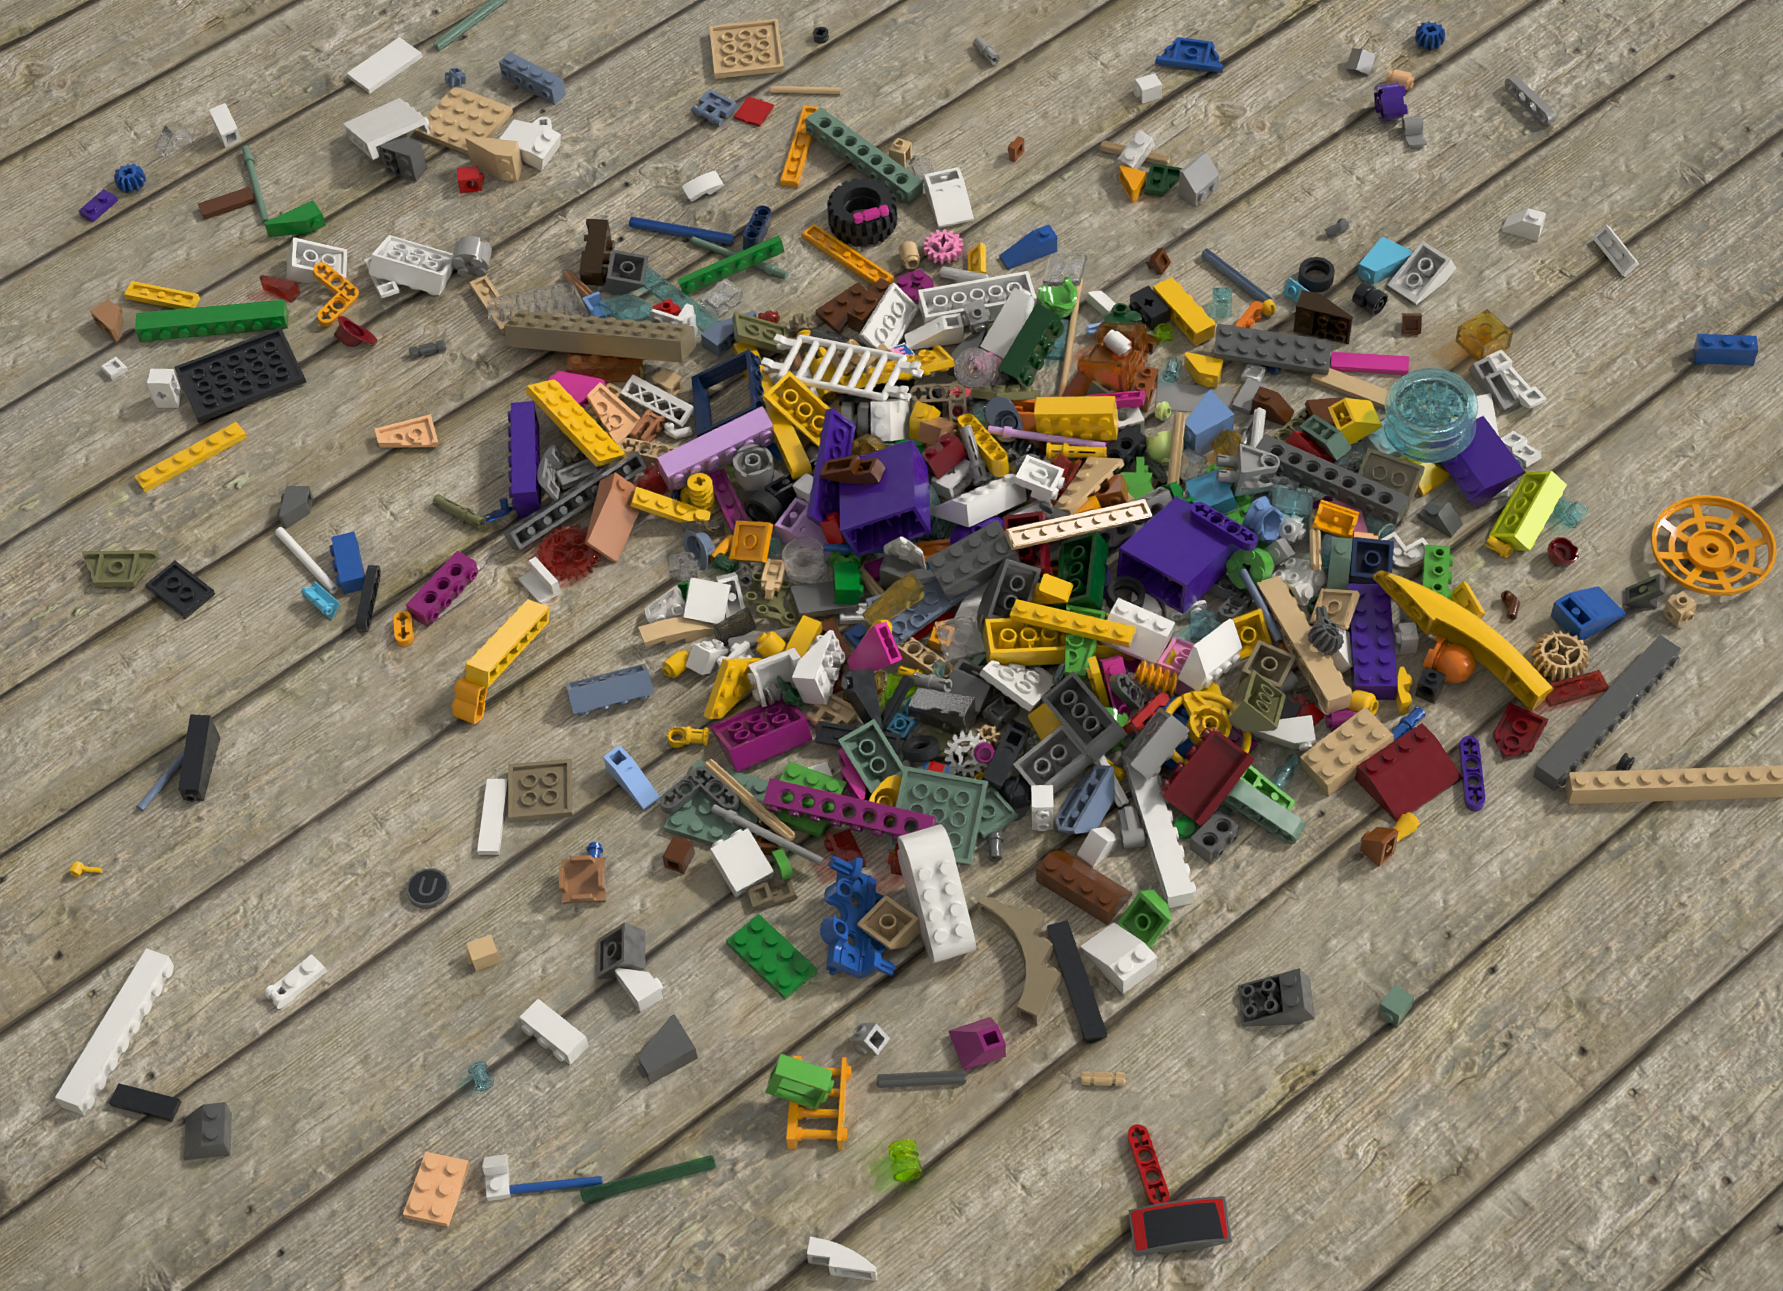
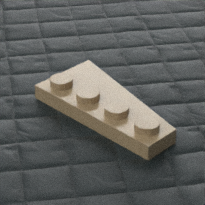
[1054,457,1124,515]

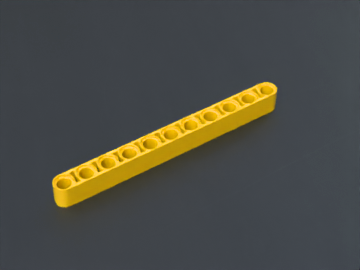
[733,342,812,480]

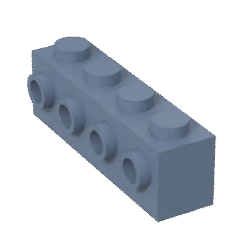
[499,52,566,105]

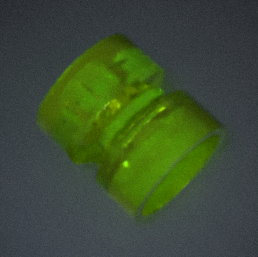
[888,1139,923,1182]

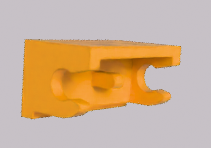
[1312,500,1360,539]

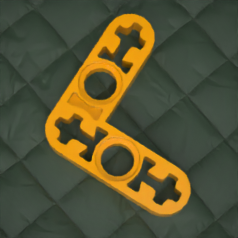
[313,262,359,327]

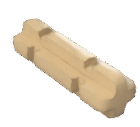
[1081,1071,1125,1086]

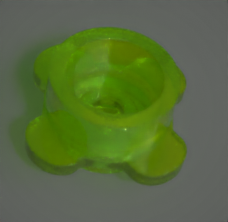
[1154,323,1174,341]

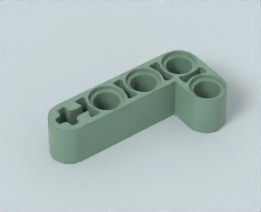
[1218,780,1306,844]

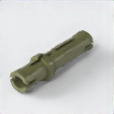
[432,494,486,529]

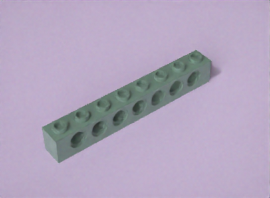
[805,107,923,205]

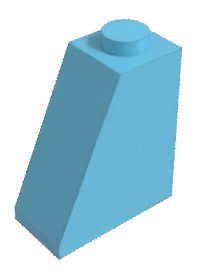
[1357,237,1414,284]

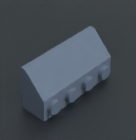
[565,663,654,716]

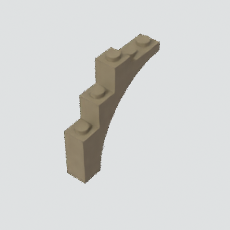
[978,895,1061,1026]

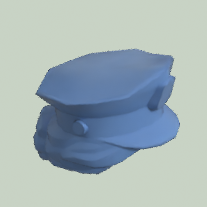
[1242,496,1283,545]

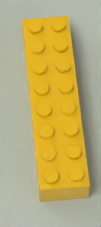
[983,614,1137,666]

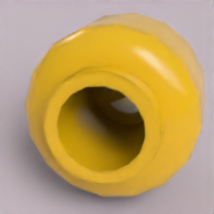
[756,631,786,658]
[1347,690,1378,715]

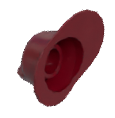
[334,316,377,347]

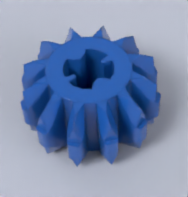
[1415,21,1445,50]
[114,163,146,193]

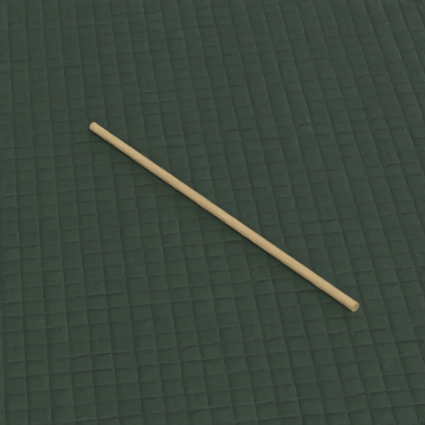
[1058,277,1083,397]

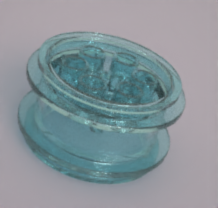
[1384,368,1478,463]

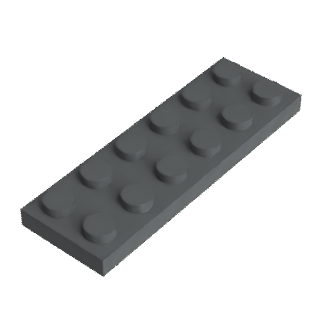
[1213,323,1331,375]

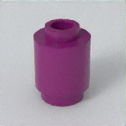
[1325,709,1356,732]

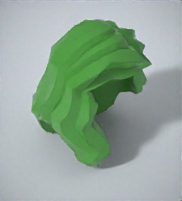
[1037,276,1078,320]

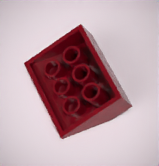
[1355,723,1462,822]

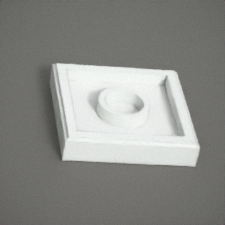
[683,577,730,625]

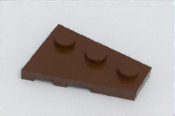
[815,282,868,335]

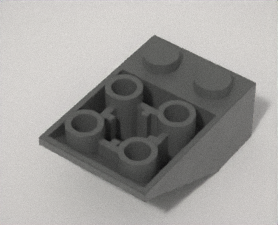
[1238,968,1315,1026]

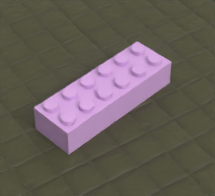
[657,406,774,491]

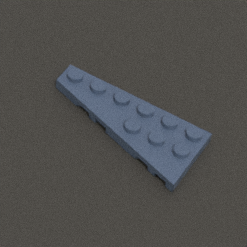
[866,576,988,646]

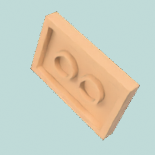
[403,1152,470,1227]

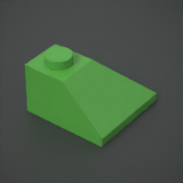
[1116,890,1172,949]

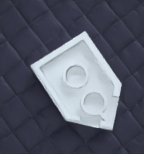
[883,537,926,569]

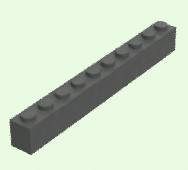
[1533,635,1681,791]

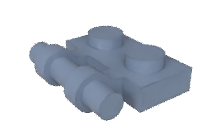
[691,89,738,126]

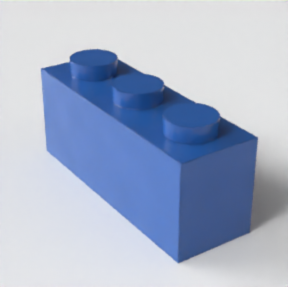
[1693,334,1758,366]
[329,531,365,594]

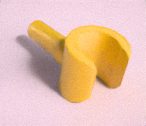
[69,861,102,878]

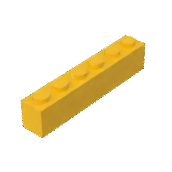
[465,600,549,688]

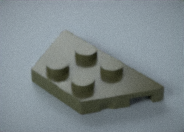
[82,550,159,587]

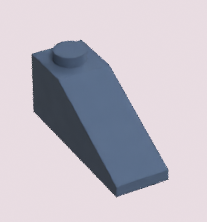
[701,311,757,358]

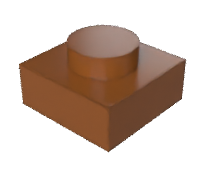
[1008,136,1024,162]

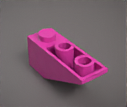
[1097,654,1132,718]

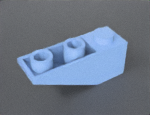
[603,745,660,810]

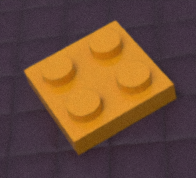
[729,521,773,563]

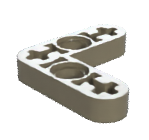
[909,383,967,440]

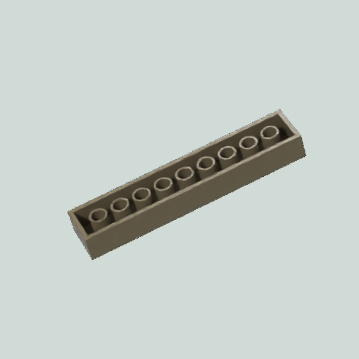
[504,310,696,363]

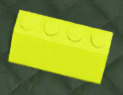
[1488,471,1567,551]

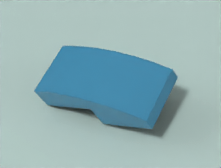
[887,698,928,740]

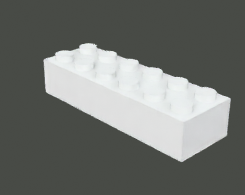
[918,271,1037,326]

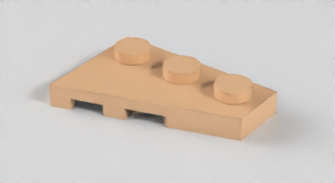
[587,383,641,444]
[375,414,440,448]

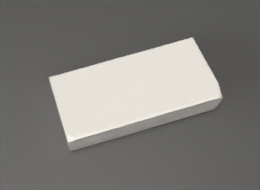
[1087,291,1116,317]

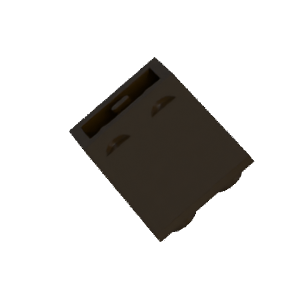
[1293,290,1353,344]

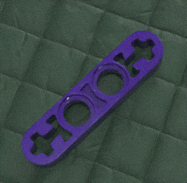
[1190,502,1258,551]
[1459,736,1486,812]

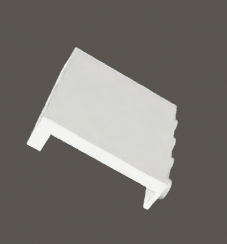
[343,98,430,160]

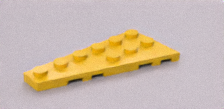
[839,344,955,389]

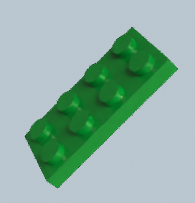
[726,914,818,1000]

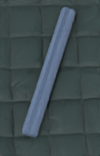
[1201,248,1272,303]

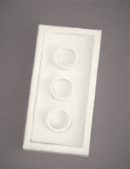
[347,37,422,94]
[858,283,919,350]

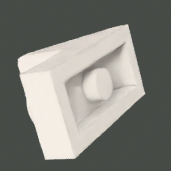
[482,1154,511,1201]

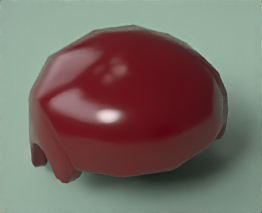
[1547,537,1579,567]

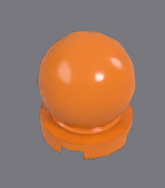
[1422,634,1476,684]

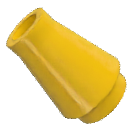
[1393,812,1420,843]

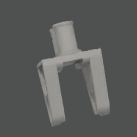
[1216,444,1280,496]

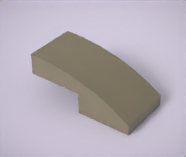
[747,878,798,909]

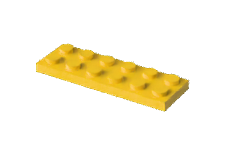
[525,379,625,467]

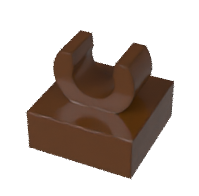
[1146,248,1171,275]
[1401,313,1422,334]

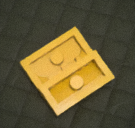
[1027,703,1067,741]

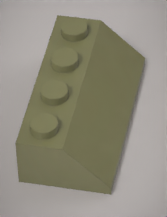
[1228,670,1286,732]

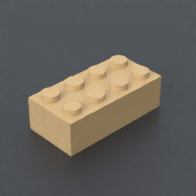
[1300,707,1394,797]

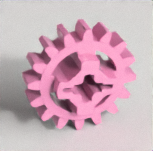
[923,229,963,265]

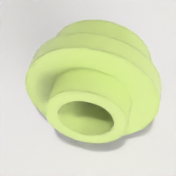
[1155,401,1171,421]

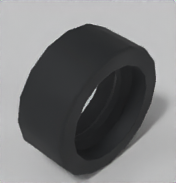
[1298,257,1335,292]
[744,490,783,525]
[1105,576,1146,610]

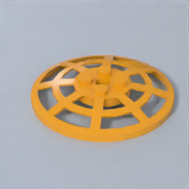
[1651,495,1777,596]

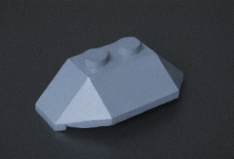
[1055,765,1115,834]

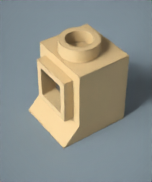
[889,138,912,168]

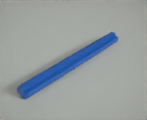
[629,217,734,245]

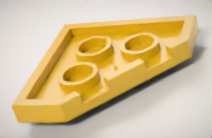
[703,658,762,719]

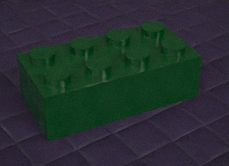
[998,303,1064,388]

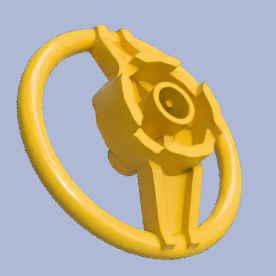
[1165,691,1252,764]

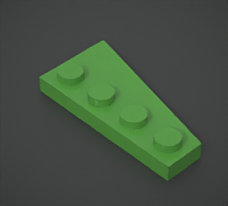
[1065,604,1107,681]

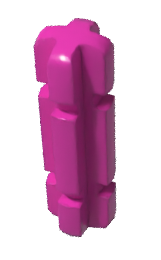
[853,205,889,224]

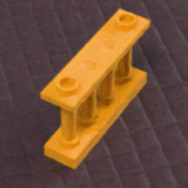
[786,1056,852,1150]

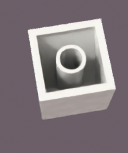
[870,399,912,441]

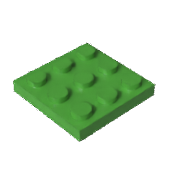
[766,761,847,838]

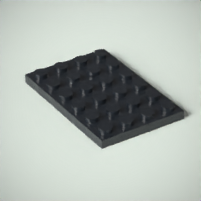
[174,327,306,423]

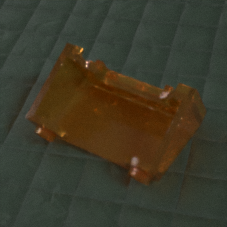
[1077,322,1149,392]

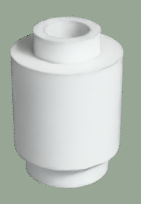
[1103,330,1132,357]

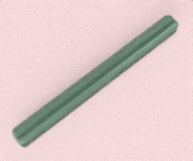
[433,0,507,51]

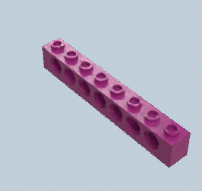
[763,778,937,841]

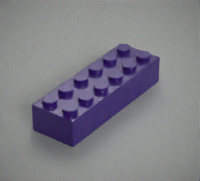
[508,401,541,518]
[1348,584,1397,700]

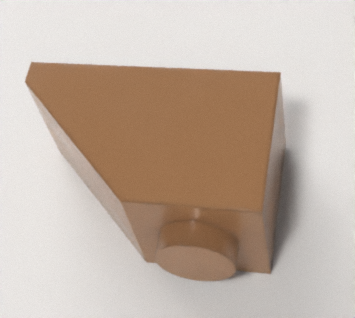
[90,299,124,342]

